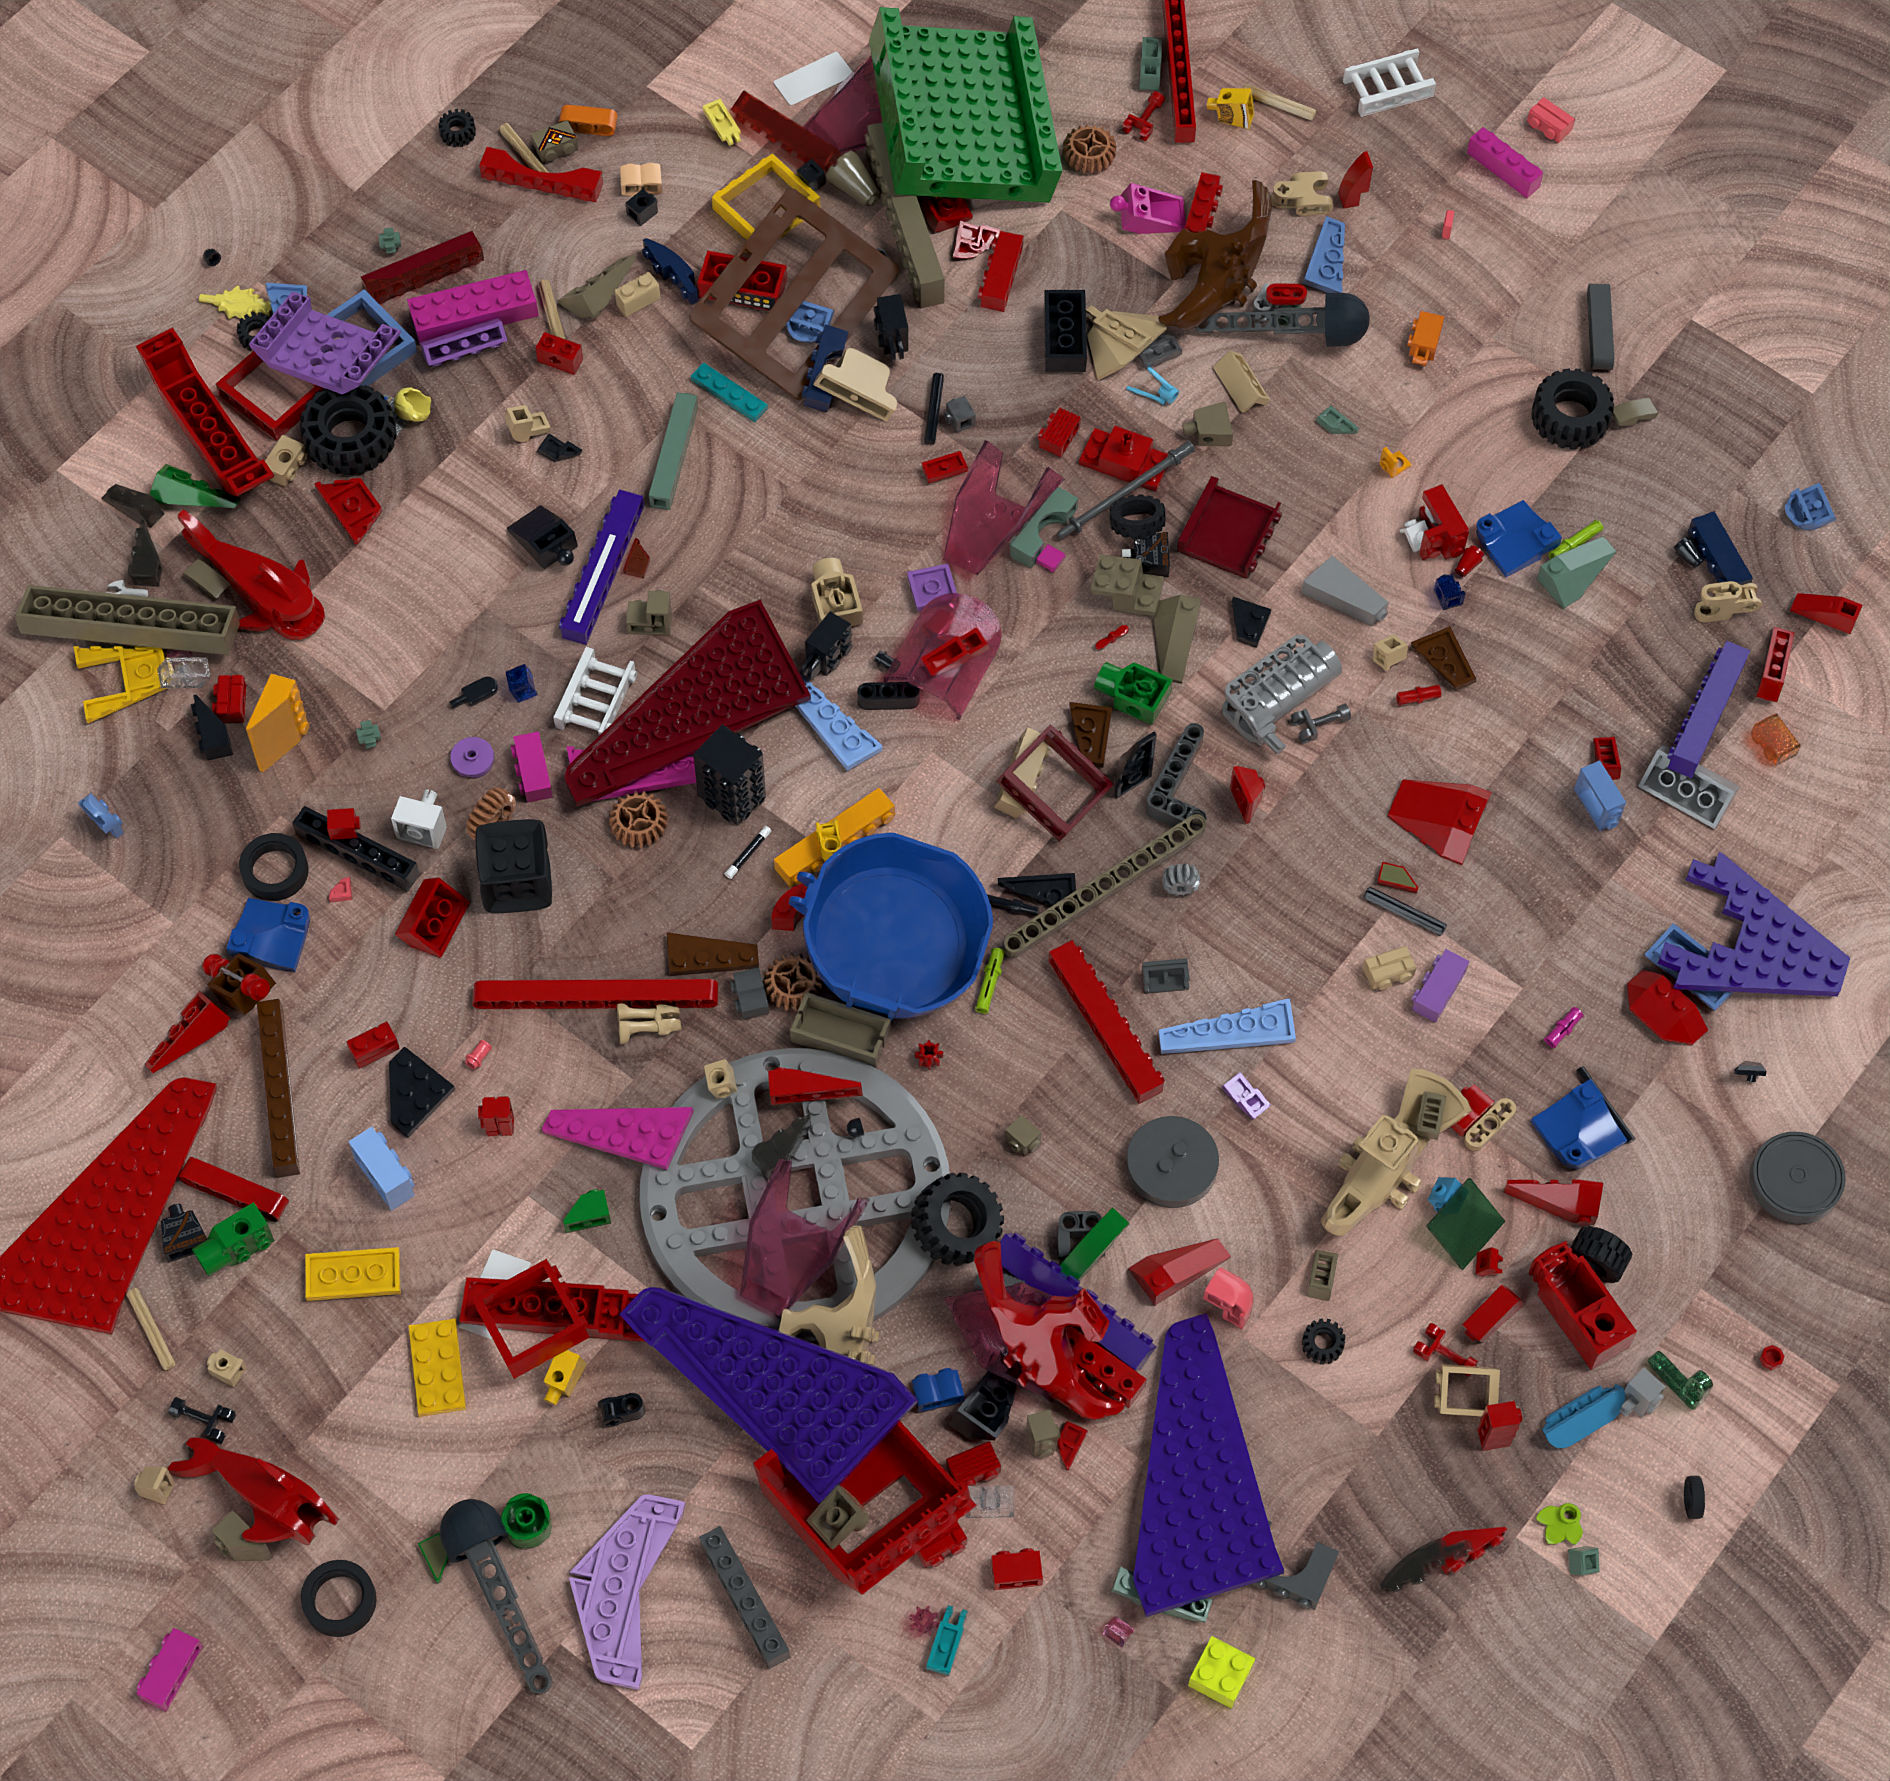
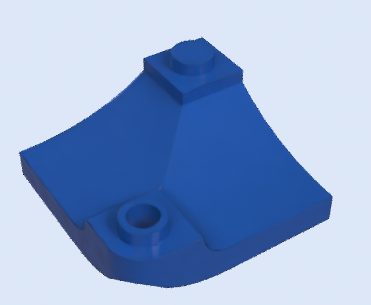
[1476,500,1562,577]
[226,898,310,972]
[1531,1079,1627,1169]

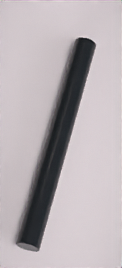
[1576,1066,1636,1144]

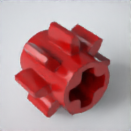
[915,1040,943,1070]

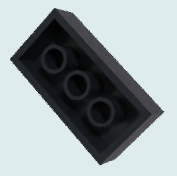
[1044,290,1087,372]

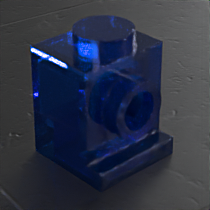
[1434,574,1466,610]
[506,664,538,703]

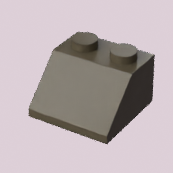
[211,1511,272,1561]

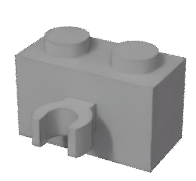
[1619,1367,1665,1418]

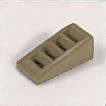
[1415,1091,1446,1140]
[1307,1250,1338,1301]

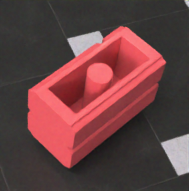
[1527,97,1575,143]

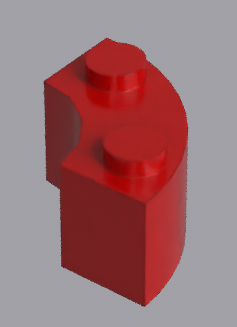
[771,884,808,931]

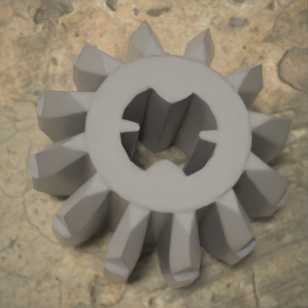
[1162,863,1200,896]

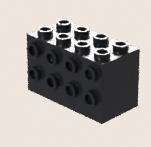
[693,724,766,826]

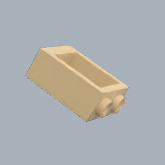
[1434,1364,1500,1416]

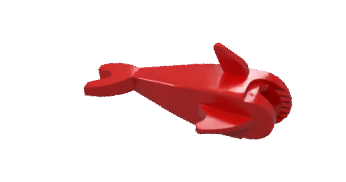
[177,509,325,640]
[167,1437,340,1545]

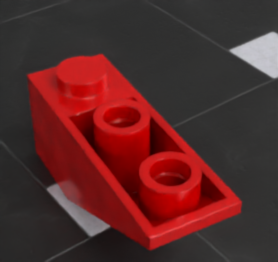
[1790,593,1863,634]
[1429,1527,1507,1575]

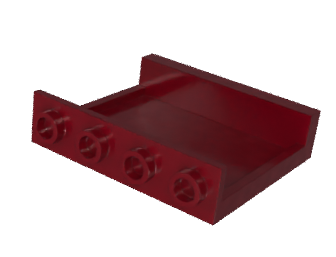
[1177,476,1282,579]

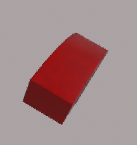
[1338,151,1373,209]
[921,627,990,677]

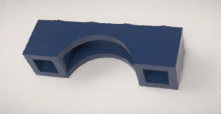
[801,325,849,412]

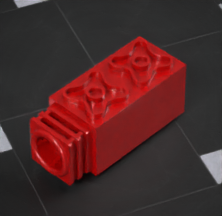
[1528,1241,1637,1370]

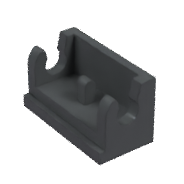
[1141,958,1190,994]

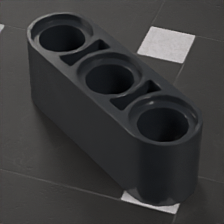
[857,682,920,710]

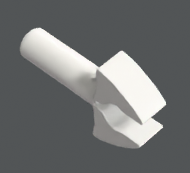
[106,580,148,597]

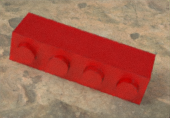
[978,231,1024,312]

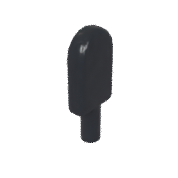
[449,676,498,709]

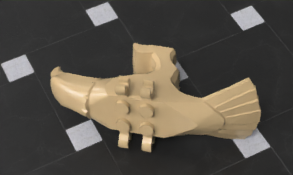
[1321,1068,1472,1237]
[779,1226,880,1365]

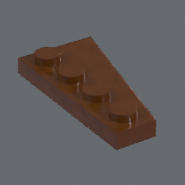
[667,932,759,976]

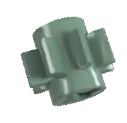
[379,228,401,253]
[356,720,381,749]

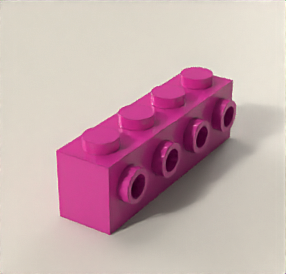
[1467,127,1544,198]

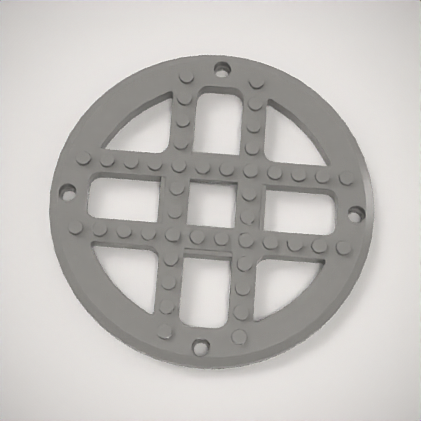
[639,1048,951,1342]

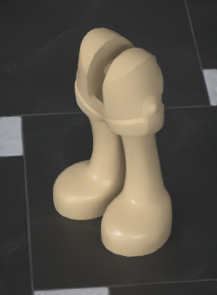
[617,1003,682,1044]

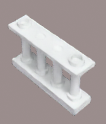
[1343,48,1436,117]
[554,647,637,736]

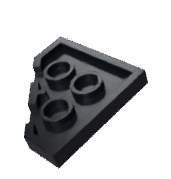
[389,1046,455,1138]

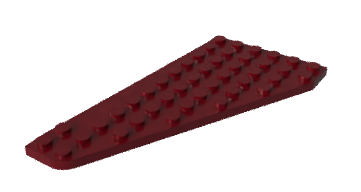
[565,599,811,807]

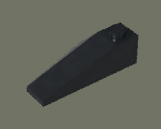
[1114,732,1157,799]

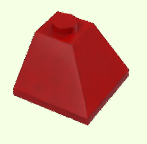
[1230,766,1265,824]

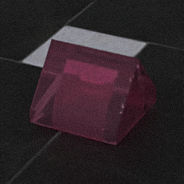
[1103,1617,1135,1648]

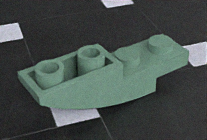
[1111,1567,1213,1623]

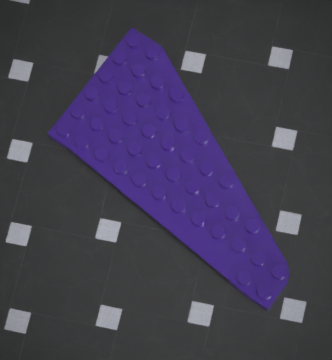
[620,1287,918,1504]
[1133,1313,1284,1617]

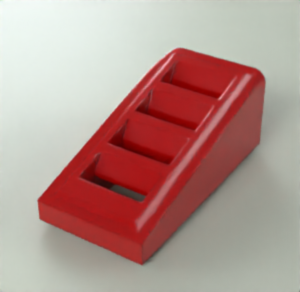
[1593,737,1622,780]

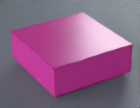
[1036,544,1065,573]

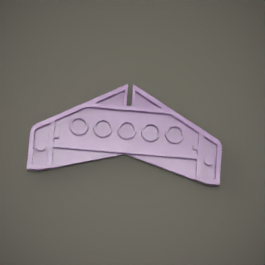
[569,1494,686,1690]

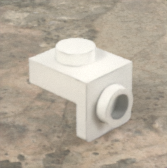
[1399,518,1428,552]

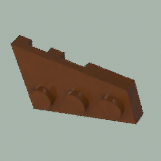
[1411,626,1476,690]
[1069,702,1112,768]

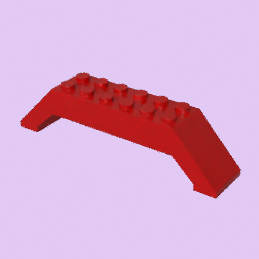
[136,327,274,496]

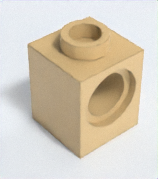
[704,1059,738,1099]

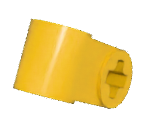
[815,819,841,861]

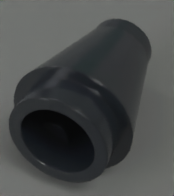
[1673,537,1704,568]

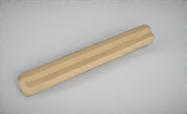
[1243,84,1316,120]
[499,123,549,173]
[538,279,565,339]
[127,1288,175,1370]

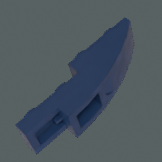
[642,238,698,305]

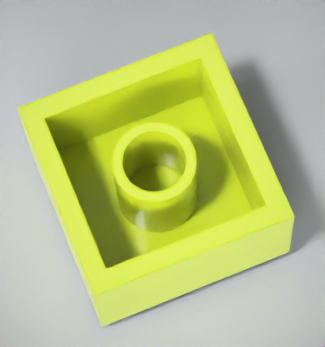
[1188,1636,1256,1709]

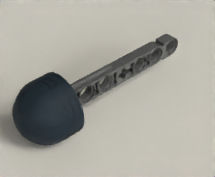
[1194,293,1370,347]
[440,1499,553,1693]

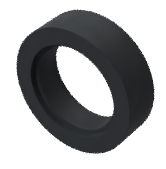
[239,833,309,901]
[300,1560,377,1637]

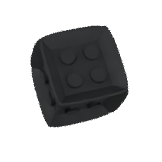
[475,819,552,913]

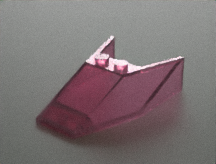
[801,54,883,160]
[943,440,1065,575]
[740,1158,870,1317]

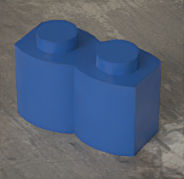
[911,1368,965,1412]

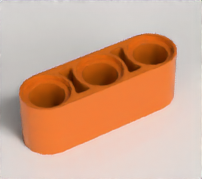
[558,105,618,136]

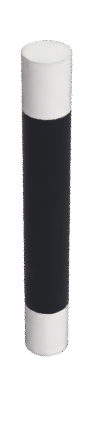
[724,826,772,879]

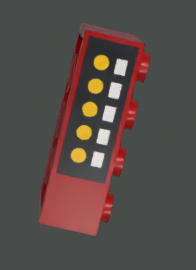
[697,250,787,311]

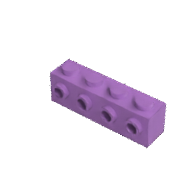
[420,318,507,367]

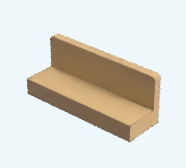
[1213,351,1270,413]

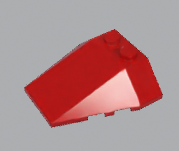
[1387,779,1492,865]

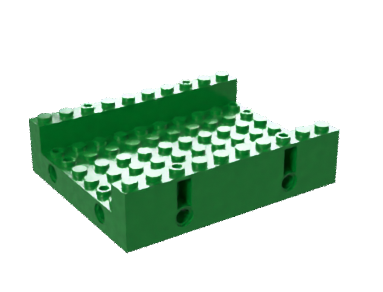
[869,7,1063,203]

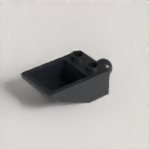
[507,505,578,569]

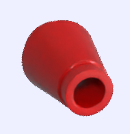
[1455,545,1484,577]

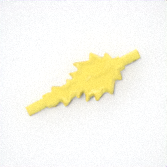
[199,286,272,319]

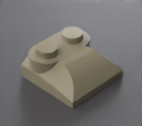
[806,1485,869,1549]

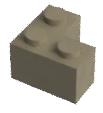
[626,590,672,636]

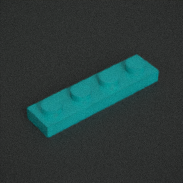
[691,362,768,422]

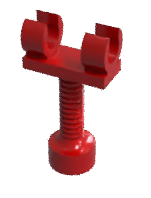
[1122,91,1165,141]
[1413,1323,1479,1377]

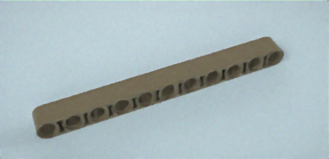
[1003,814,1206,958]

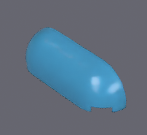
[1542,1384,1625,1448]

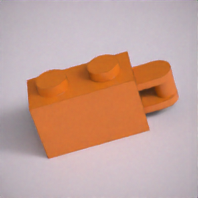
[1407,311,1445,366]

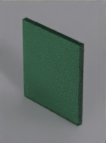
[1426,1178,1505,1270]

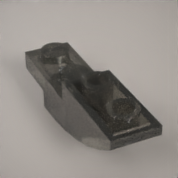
[1380,1538,1474,1593]

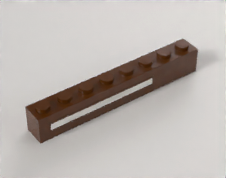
[257,999,300,1178]

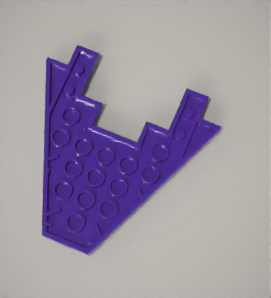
[1657,852,1850,997]

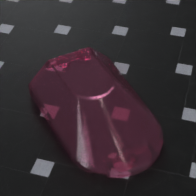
[883,593,1002,720]

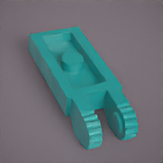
[926,1605,968,1676]

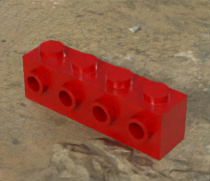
[1185,172,1223,233]
[1066,1326,1147,1408]

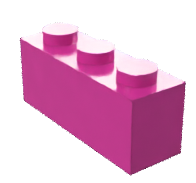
[510,731,553,803]
[136,1628,203,1712]

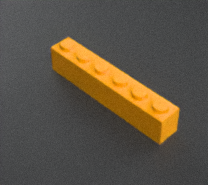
[774,788,895,888]

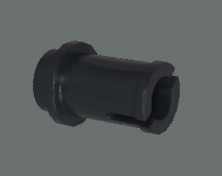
[874,651,903,675]

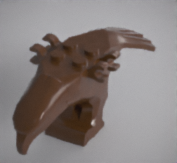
[1158,180,1272,330]

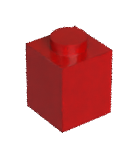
[327,808,361,840]

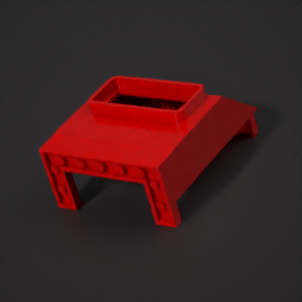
[753,1421,977,1595]

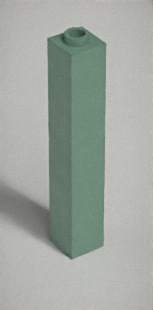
[649,392,698,510]

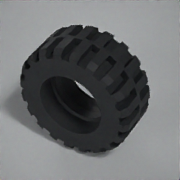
[1531,368,1614,450]
[911,1172,1004,1266]

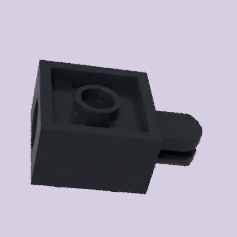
[873,294,908,361]
[800,611,853,680]

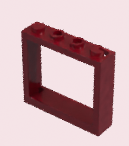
[996,724,1114,842]

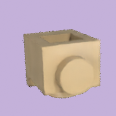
[1373,634,1408,671]
[207,1349,247,1388]

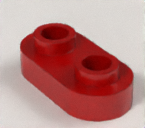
[1266,283,1307,305]

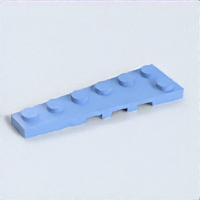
[795,671,883,771]
[1158,999,1296,1054]

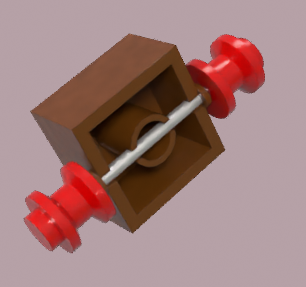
[202,953,276,1015]

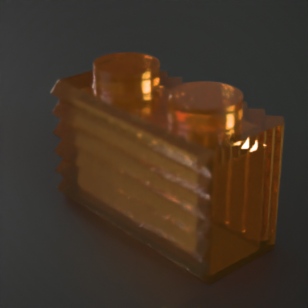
[1751,713,1801,766]

